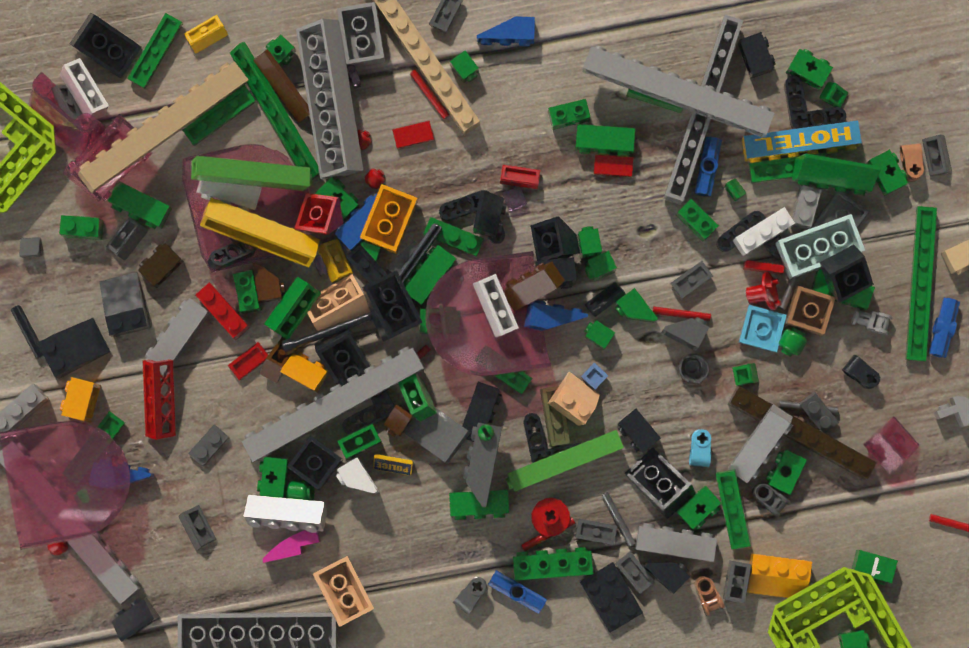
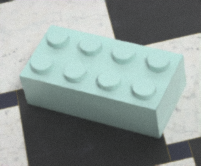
[775,214,865,279]

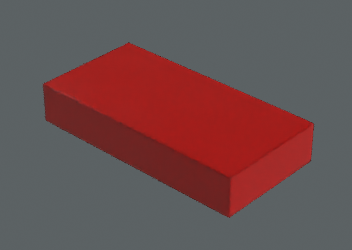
[392,121,434,149]
[594,154,633,177]
[500,165,541,189]
[743,260,785,275]
[228,342,268,381]

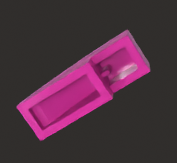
[262,530,320,563]

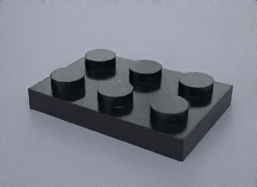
[580,562,643,633]

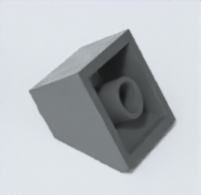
[661,317,709,351]

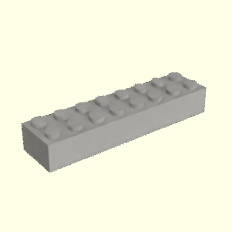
[296,19,363,179]
[178,612,338,648]

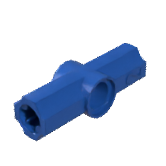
[694,137,722,197]
[929,297,960,358]
[488,570,547,614]

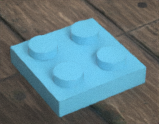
[739,305,787,353]

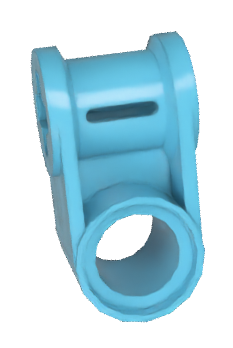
[689,429,711,467]

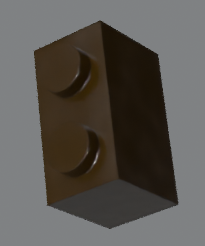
[138,243,184,288]

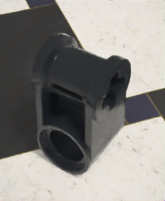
[842,355,880,389]

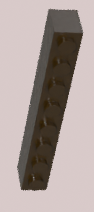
[728,386,877,480]

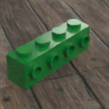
[513,547,593,580]

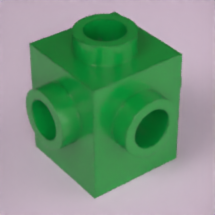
[265,34,296,67]

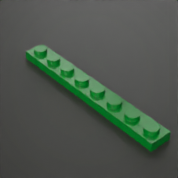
[230,42,319,180]
[905,206,937,362]

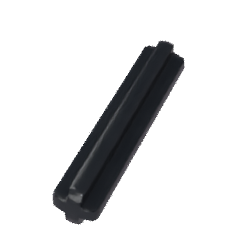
[11,305,44,358]

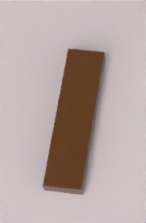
[253,49,310,123]

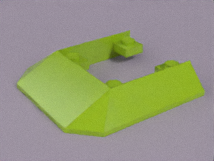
[0,82,56,213]
[767,567,912,648]

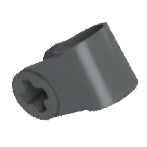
[752,484,790,518]
[453,577,487,614]

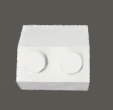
[336,457,379,494]

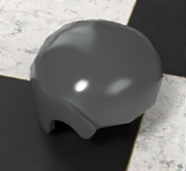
[679,354,710,383]

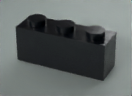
[462,381,502,442]

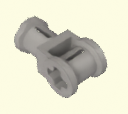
[851,307,893,336]

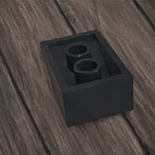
[70,13,142,78]
[362,270,423,342]
[99,272,151,338]
[37,318,111,379]
[314,328,371,387]
[625,448,696,520]

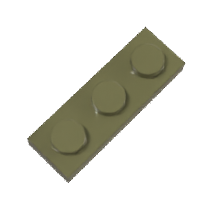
[540,386,570,447]

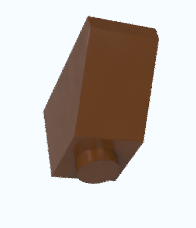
[252,262,286,303]
[260,337,298,383]
[384,404,414,437]

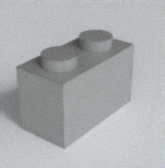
[791,185,822,230]

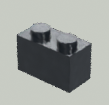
[738,32,776,79]
[617,408,661,453]

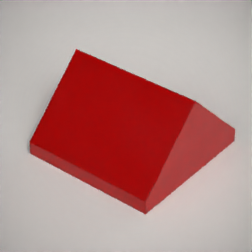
[294,193,343,235]

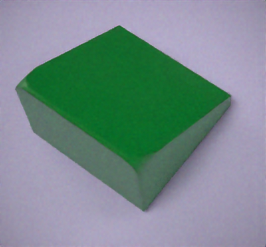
[819,82,849,108]
[724,179,746,201]
[361,241,381,262]
[732,363,759,386]

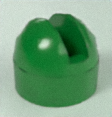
[478,425,494,441]

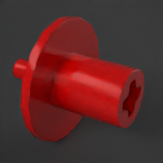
[746,272,782,310]
[531,498,570,537]

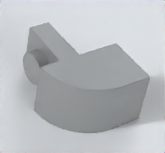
[933,396,969,427]

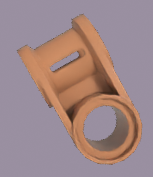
[900,143,924,182]
[695,576,725,616]

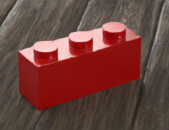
[195,282,250,340]

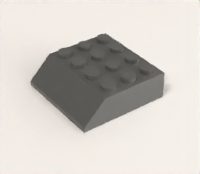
[463,423,502,508]

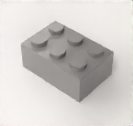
[337,2,385,69]

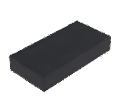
[585,282,626,317]

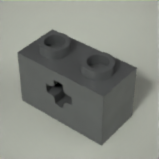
[723,560,751,603]

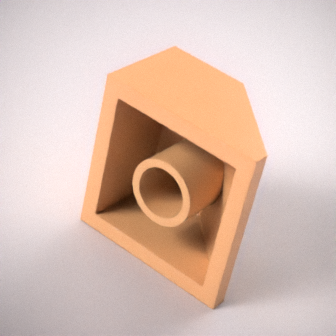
[548,372,600,426]

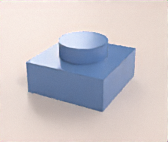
[581,363,608,390]

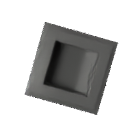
[19,237,41,258]

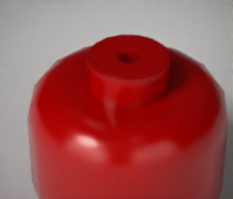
[357,130,372,150]
[365,168,385,189]
[47,534,68,556]

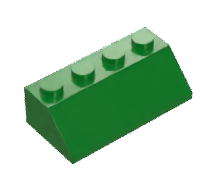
[792,154,881,196]

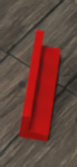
[143,359,176,440]

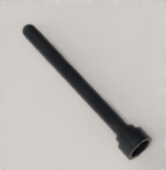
[282,313,372,356]

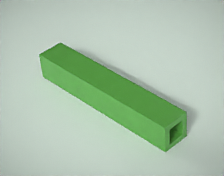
[191,156,312,191]
[505,430,624,492]

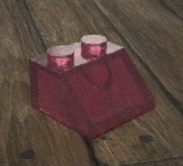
[863,416,920,474]

